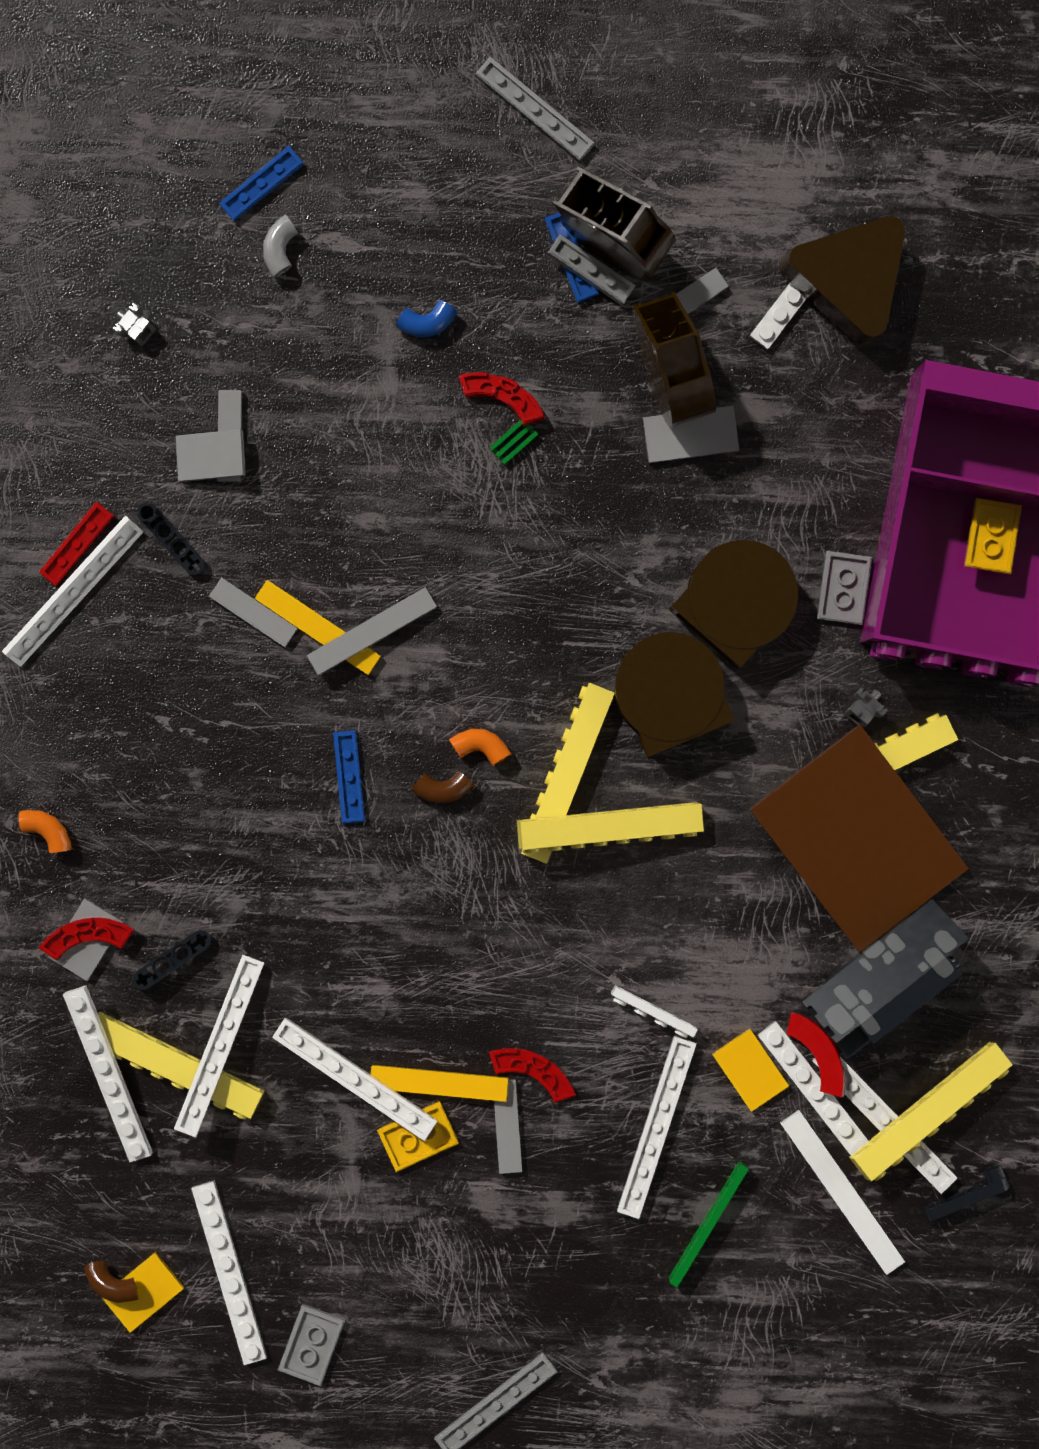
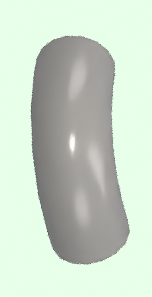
[263,214,298,278]

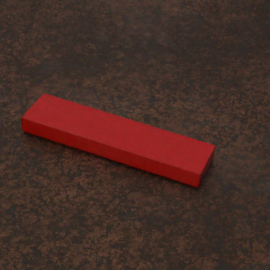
[39,502,115,587]

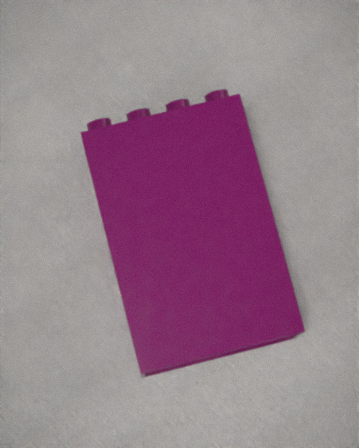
[860,360,1039,687]

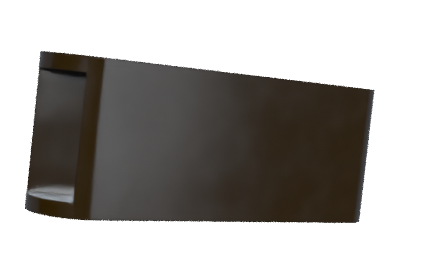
[779,216,905,344]

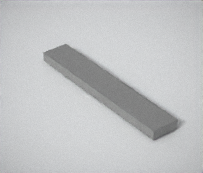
[475,57,595,162]
[306,587,437,676]
[434,1352,558,1449]

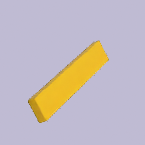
[254,580,381,675]
[371,1065,509,1102]

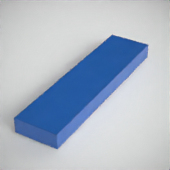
[219,146,304,222]
[545,212,599,304]
[333,730,365,824]

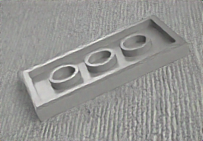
[643,406,740,463]

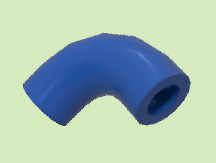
[395,300,458,338]

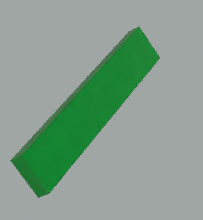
[669,1161,749,1287]

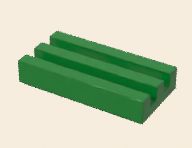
[489,420,538,465]

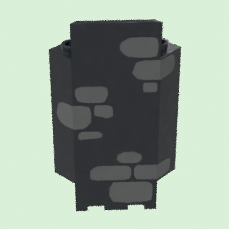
[802,899,969,1059]

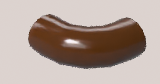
[411,771,475,804]
[84,1261,139,1303]

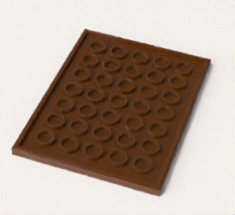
[749,725,969,953]

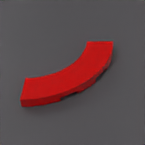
[458,372,545,426]
[38,917,135,961]
[786,1012,845,1097]
[489,1048,576,1103]

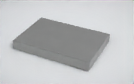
[176,429,246,482]
[816,551,872,625]
[48,898,124,981]
[278,1304,345,1386]

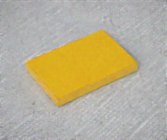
[964,498,1022,574]
[712,1028,789,1112]
[377,1101,459,1172]
[102,1252,184,1333]

